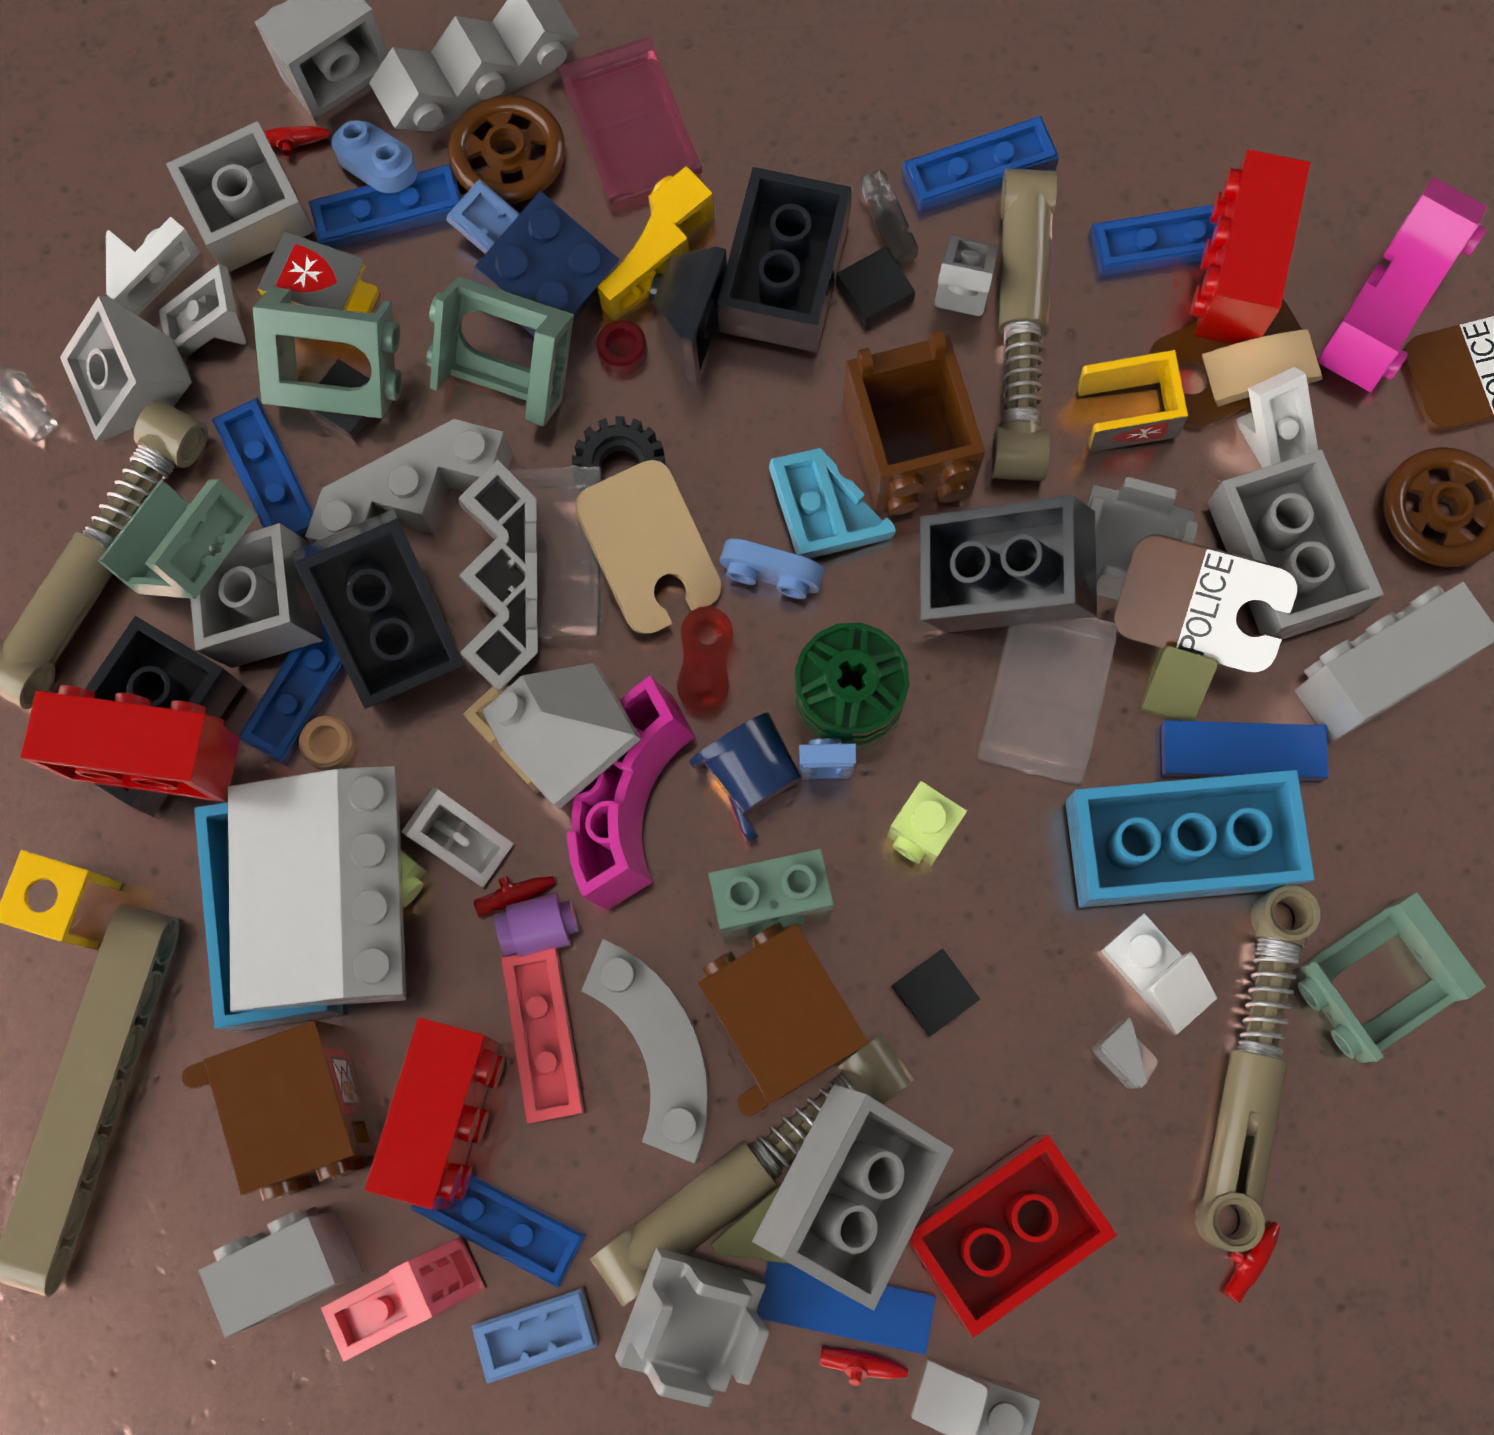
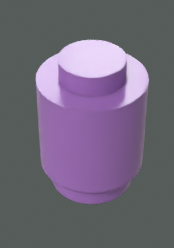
[494,892,579,957]

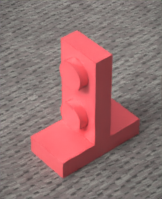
[321,1237,485,1362]

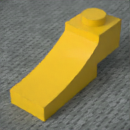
[597,166,715,321]

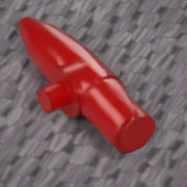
[263,126,330,156]
[473,876,555,918]
[1223,1221,1281,1304]
[819,1346,908,1386]

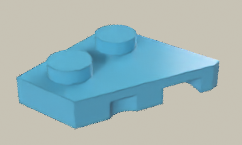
[769,448,896,559]

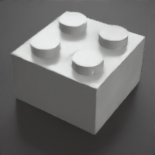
[255,0,388,121]
[166,121,315,272]
[190,523,324,668]
[198,1206,363,1338]

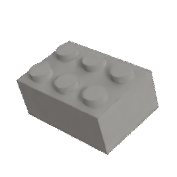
[1207,449,1384,639]
[1294,582,1494,744]
[752,1084,954,1311]

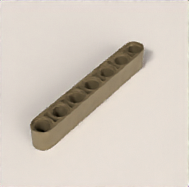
[0,904,179,1297]

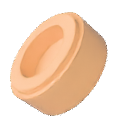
[299,716,356,771]

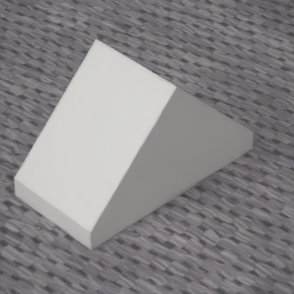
[401,786,514,888]

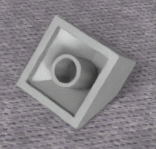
[60,296,192,441]
[482,663,641,809]

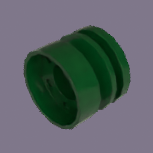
[794,622,910,752]

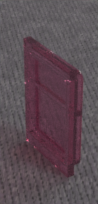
[558,36,703,204]

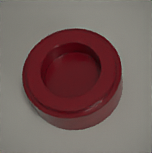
[596,320,648,374]

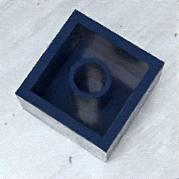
[472,191,620,337]

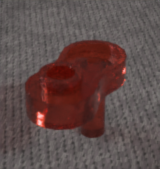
[676,606,733,713]

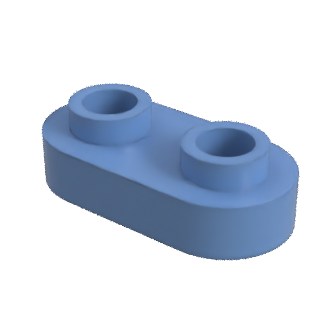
[332,121,418,193]
[719,539,825,599]

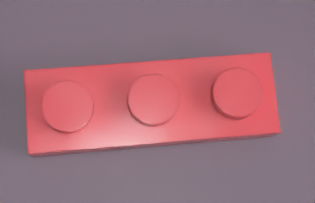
[501,948,584,1124]

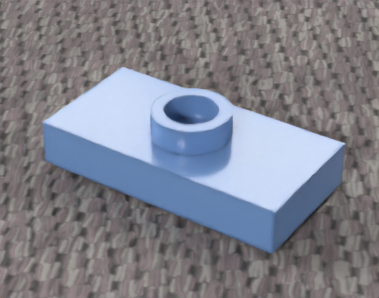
[447,179,519,254]
[798,739,856,780]
[471,1287,599,1384]

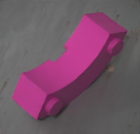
[1318,177,1488,393]
[567,676,696,910]

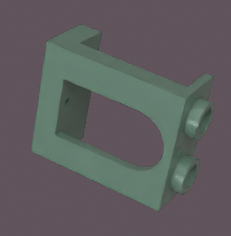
[426,276,574,427]
[253,287,402,418]
[98,479,257,599]
[708,849,833,943]
[1293,892,1487,1063]

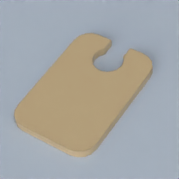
[575,460,721,634]

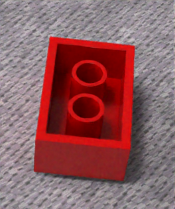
[1190,149,1311,344]
[20,685,240,802]
[364,1017,505,1210]
[908,1134,1117,1338]

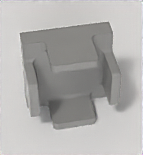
[1087,477,1198,600]
[615,1247,769,1408]

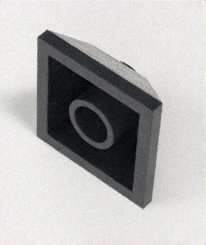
[649,246,727,385]

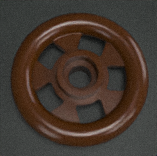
[448,95,565,204]
[1384,447,1494,567]

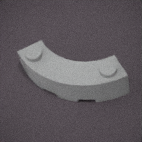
[581,939,710,1164]

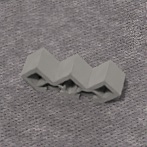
[369,0,580,132]
[305,419,513,544]
[459,460,538,692]

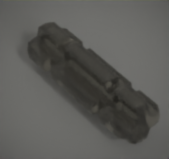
[861,170,918,265]

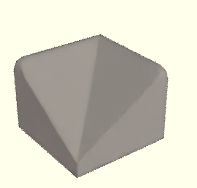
[1091,1018,1158,1089]

